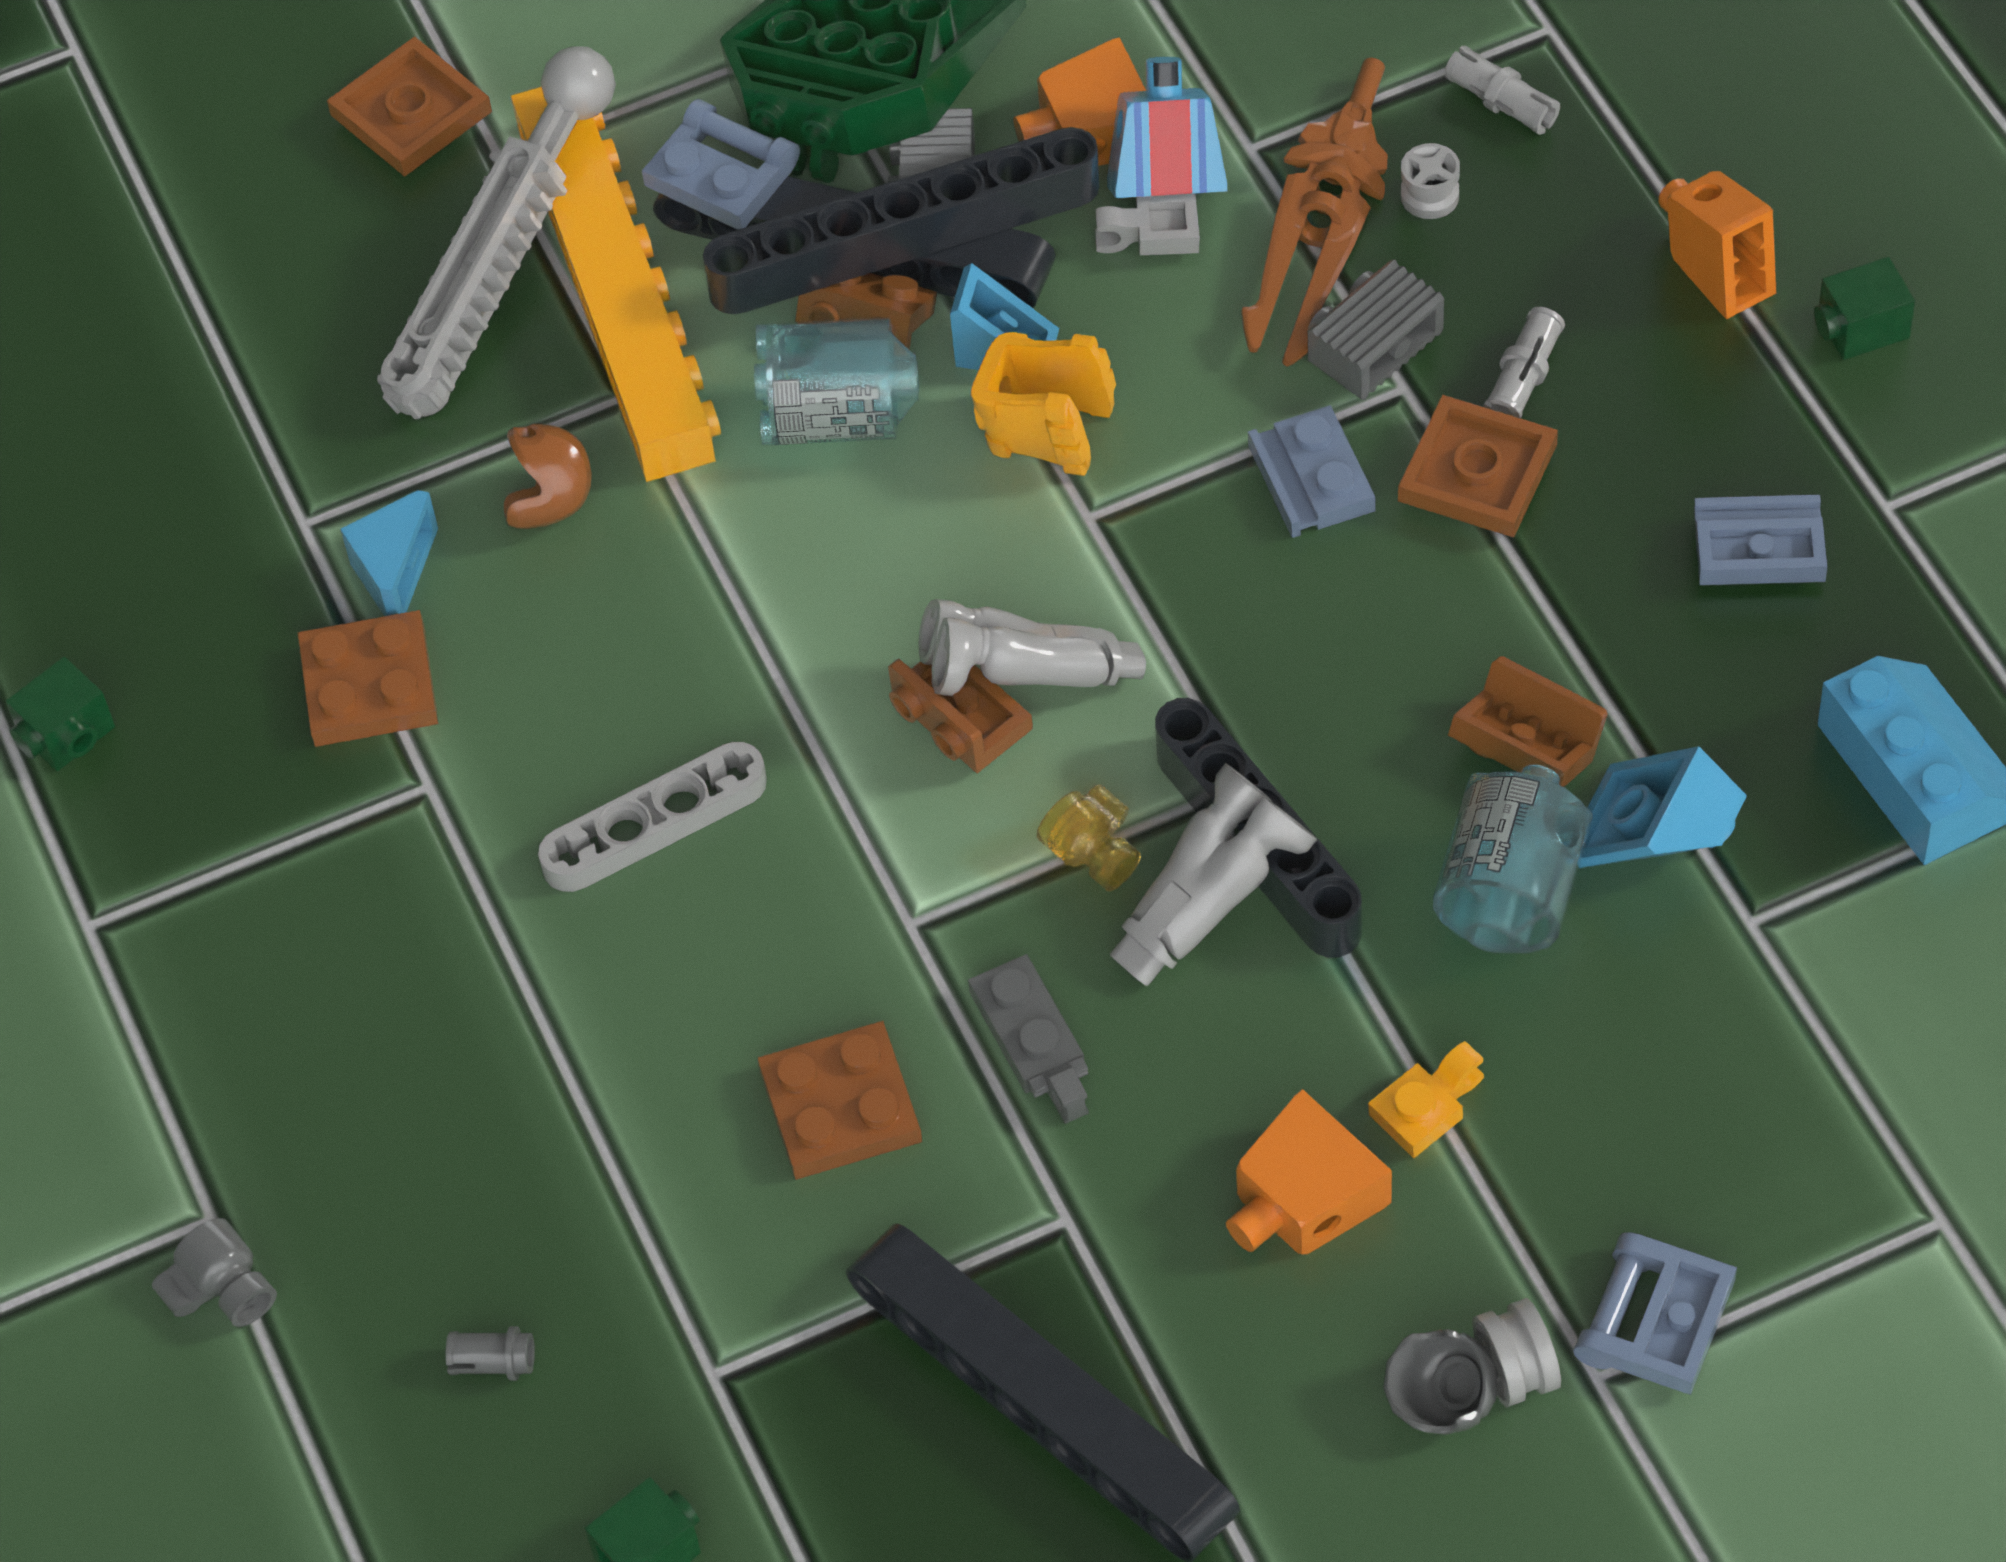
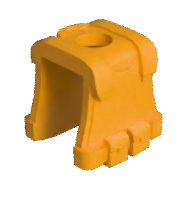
[971,332,1116,476]

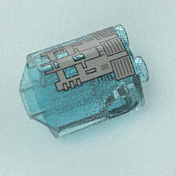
[754,317,919,446]
[1433,765,1593,953]

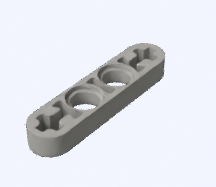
[538,742,767,892]

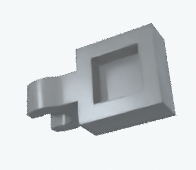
[1095,193,1200,256]

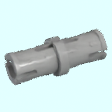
[1445,45,1560,135]
[1483,307,1565,418]

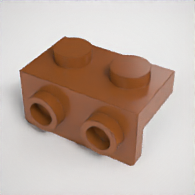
[794,273,937,368]
[1448,656,1608,793]
[888,658,1033,774]

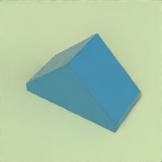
[950,263,1060,370]
[340,490,438,616]

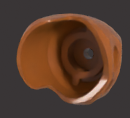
[504,424,592,529]

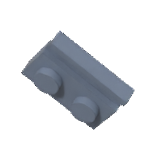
[1248,405,1375,538]
[1693,495,1827,585]

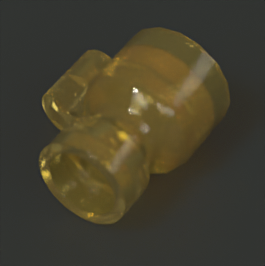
[1036,784,1141,892]

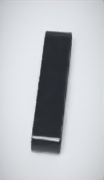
[1155,698,1362,958]

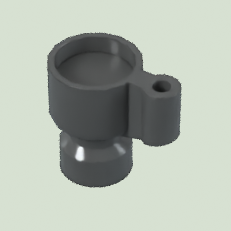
[152,1218,277,1327]

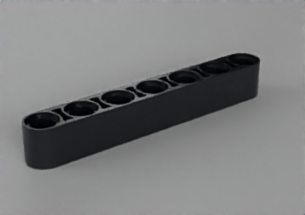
[703,127,1100,314]
[653,176,1056,308]
[846,1223,1240,1562]

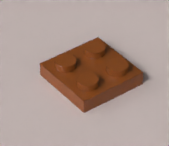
[327,36,492,177]
[1398,395,1558,538]
[298,610,439,747]
[757,1021,922,1180]

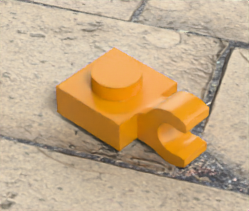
[1368,1041,1484,1159]

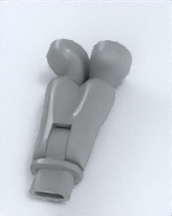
[918,599,1146,696]
[1110,763,1317,986]

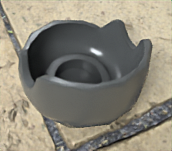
[1383,1329,1498,1435]

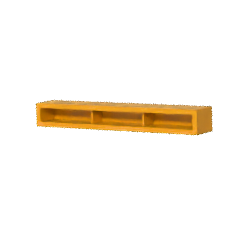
[511,87,721,482]

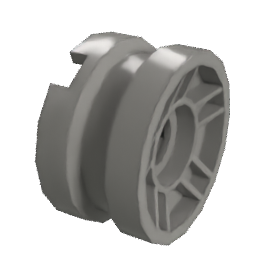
[1472,1298,1561,1407]

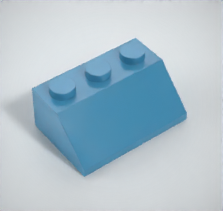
[1818,656,2006,865]

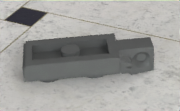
[968,954,1089,1124]

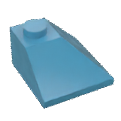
[1559,746,1747,870]

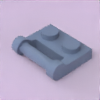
[642,99,800,230]
[1573,1232,1737,1395]

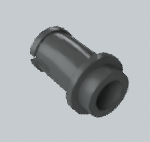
[445,1326,535,1381]

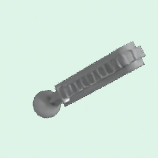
[377,46,616,419]

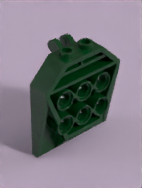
[720,0,1027,183]

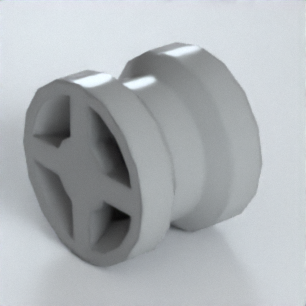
[1401,143,1460,219]

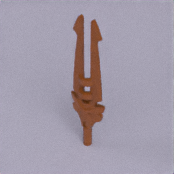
[1241,58,1388,367]

